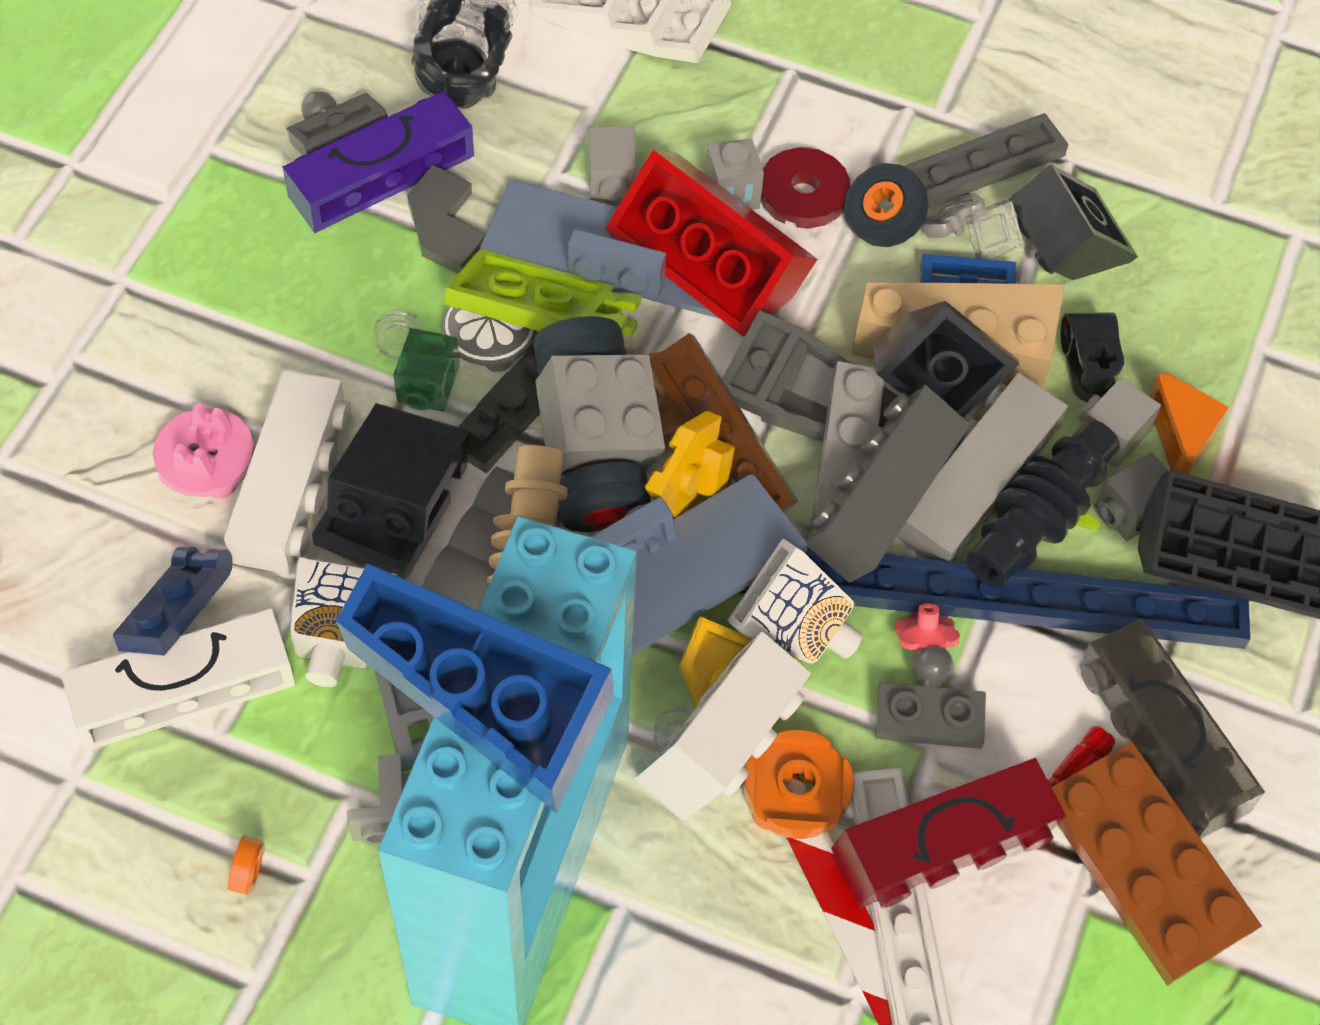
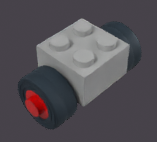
[534,316,665,533]

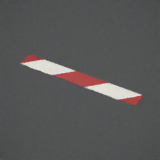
[784,773,892,1025]

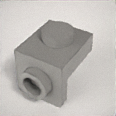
[347,754,410,845]

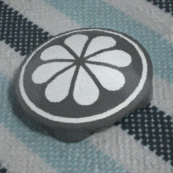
[442,306,537,372]

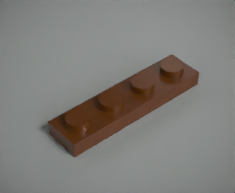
[650,333,799,512]

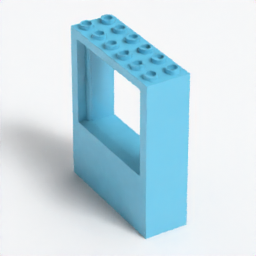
[378,516,637,1025]

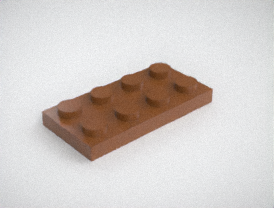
[1052,741,1262,986]

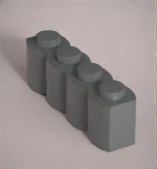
[421,466,514,611]

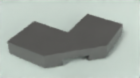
[407,165,486,273]

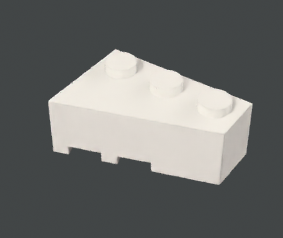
[634,631,812,822]

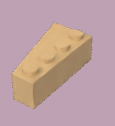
[852,282,1065,388]

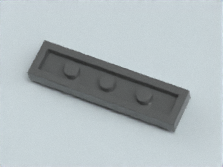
[904,113,1069,208]

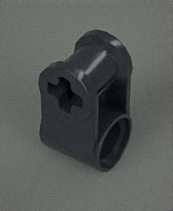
[1060,312,1124,402]

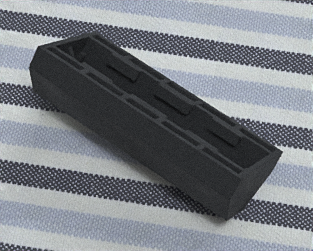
[1138,470,1320,619]

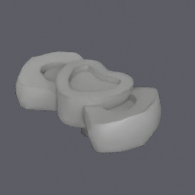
[922,193,985,238]

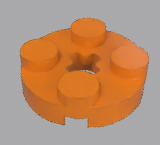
[744,730,854,839]

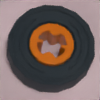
[844,163,929,247]

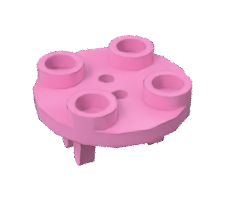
[153,403,255,499]

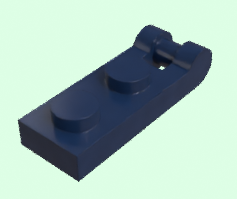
[113,546,233,656]

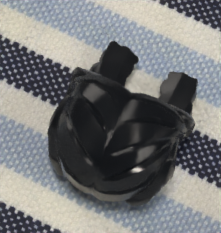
[411,0,513,109]

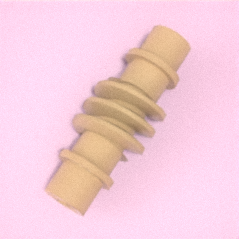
[487,445,568,583]

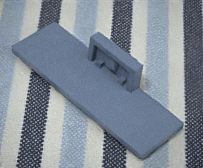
[480,180,718,318]
[586,475,807,656]

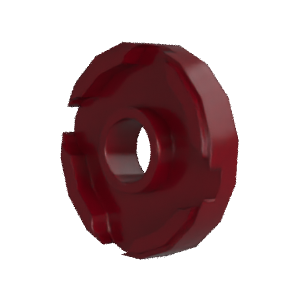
[761,147,850,229]

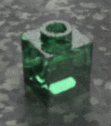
[393,328,460,412]

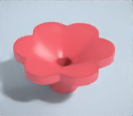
[894,603,960,650]

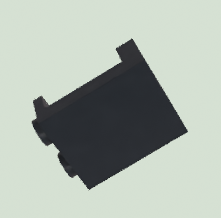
[327,403,470,544]

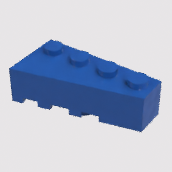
[336,563,614,813]

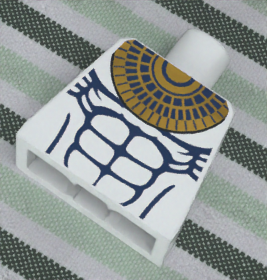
[727,539,862,664]
[291,557,397,687]

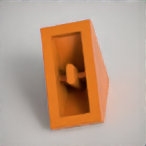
[1149,373,1229,475]

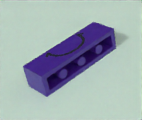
[282,91,474,233]

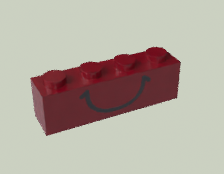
[831,757,1066,908]

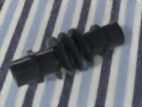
[967,420,1120,587]

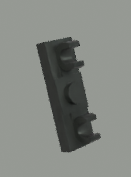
[458,344,540,473]

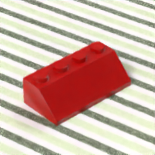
[605,149,818,337]

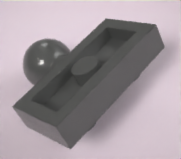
[286,91,388,156]
[875,645,986,749]

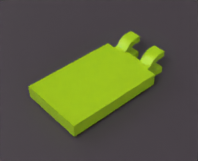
[444,248,642,337]

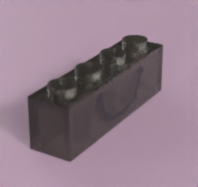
[1079,618,1265,839]

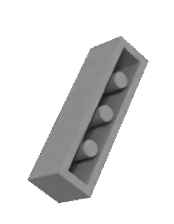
[897,372,1068,562]

